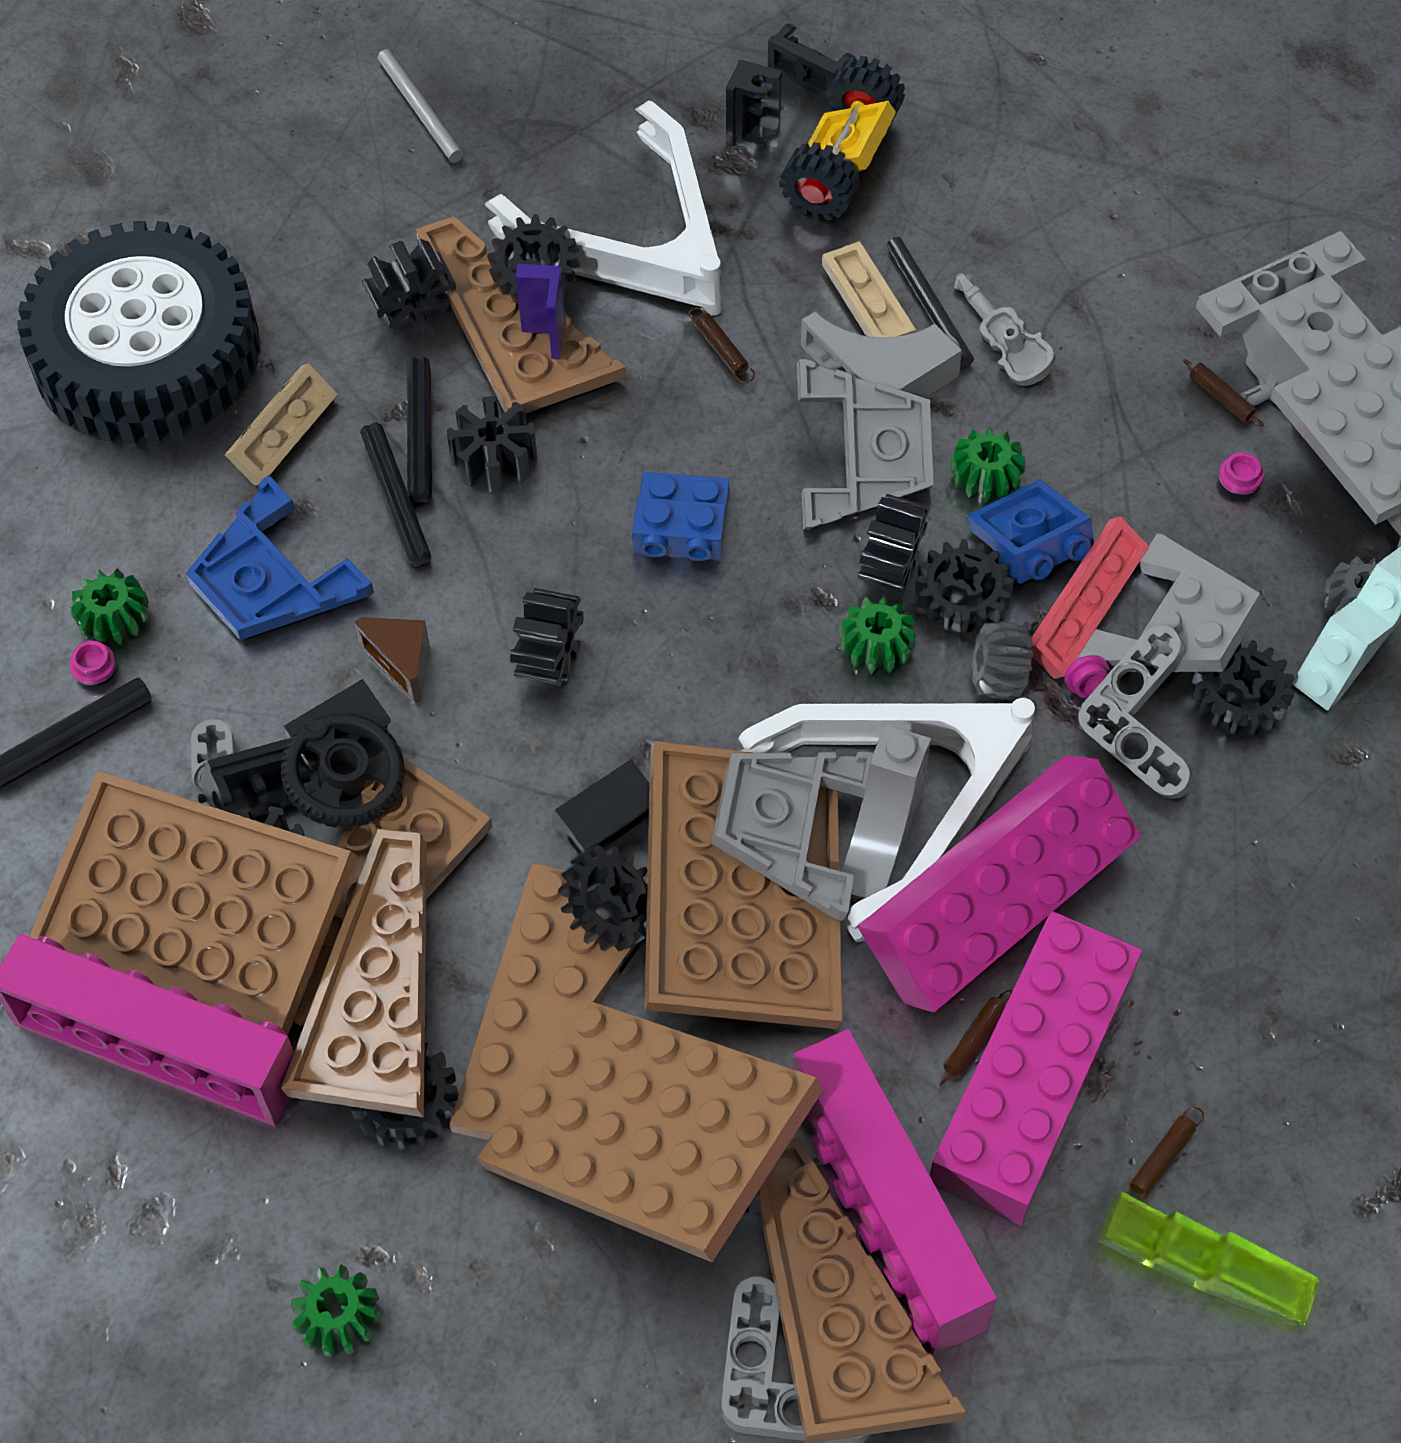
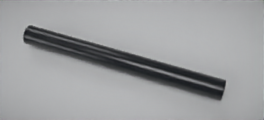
[887,237,974,368]

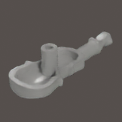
[954,273,1056,386]

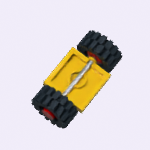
[779,56,906,220]

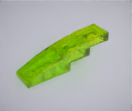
[1097,1192,1320,1328]

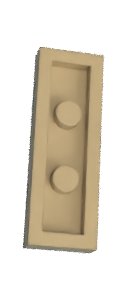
[822,241,916,337]
[225,363,338,486]

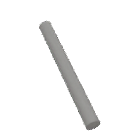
[378,49,464,163]

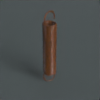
[689,307,755,383]
[1183,359,1264,427]
[939,990,1012,1086]
[1123,1107,1204,1206]

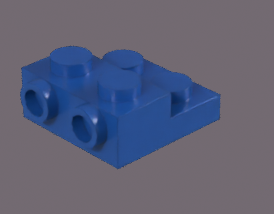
[632,472,730,561]
[967,479,1094,584]

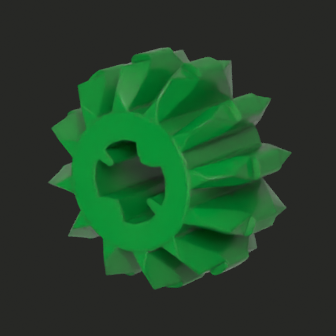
[950,426,1026,503]
[71,568,149,645]
[839,595,917,675]
[291,1264,381,1358]

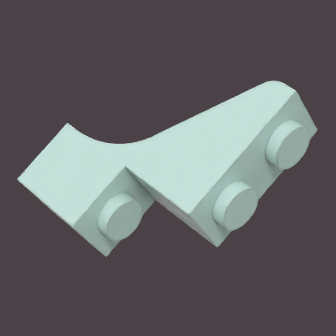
[1292,547,1401,711]

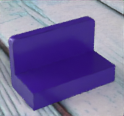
[516,264,565,359]

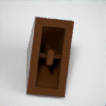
[354,617,430,704]

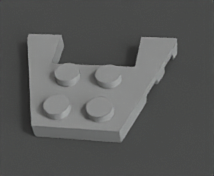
[797,359,934,530]
[1077,533,1263,672]
[711,752,873,921]

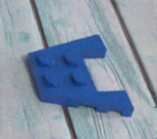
[185,476,374,640]

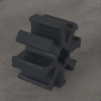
[362,239,456,329]
[447,396,537,492]
[858,494,930,592]
[510,588,584,686]

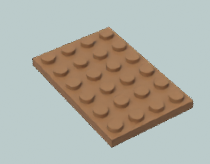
[645,741,842,1029]
[29,771,357,1036]
[476,1001,824,1262]

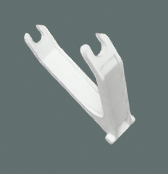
[485,101,723,316]
[738,698,1035,942]

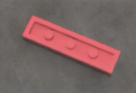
[1031,516,1149,679]

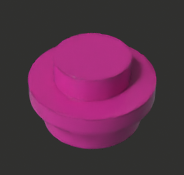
[1219,452,1264,495]
[69,641,116,685]
[1064,655,1110,698]

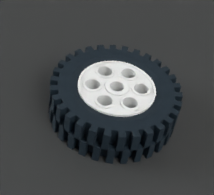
[17,221,260,444]

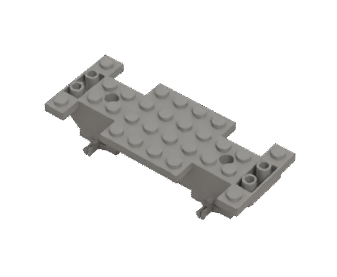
[1196,231,1401,548]

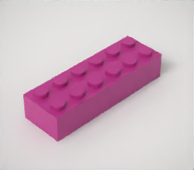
[857,755,1141,1013]
[929,911,1142,1226]
[0,933,294,1127]
[793,1029,997,1357]

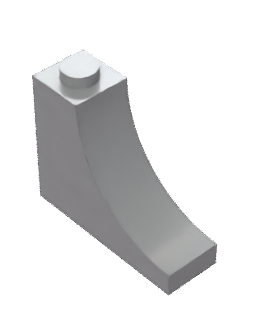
[801,312,962,398]
[841,724,931,904]

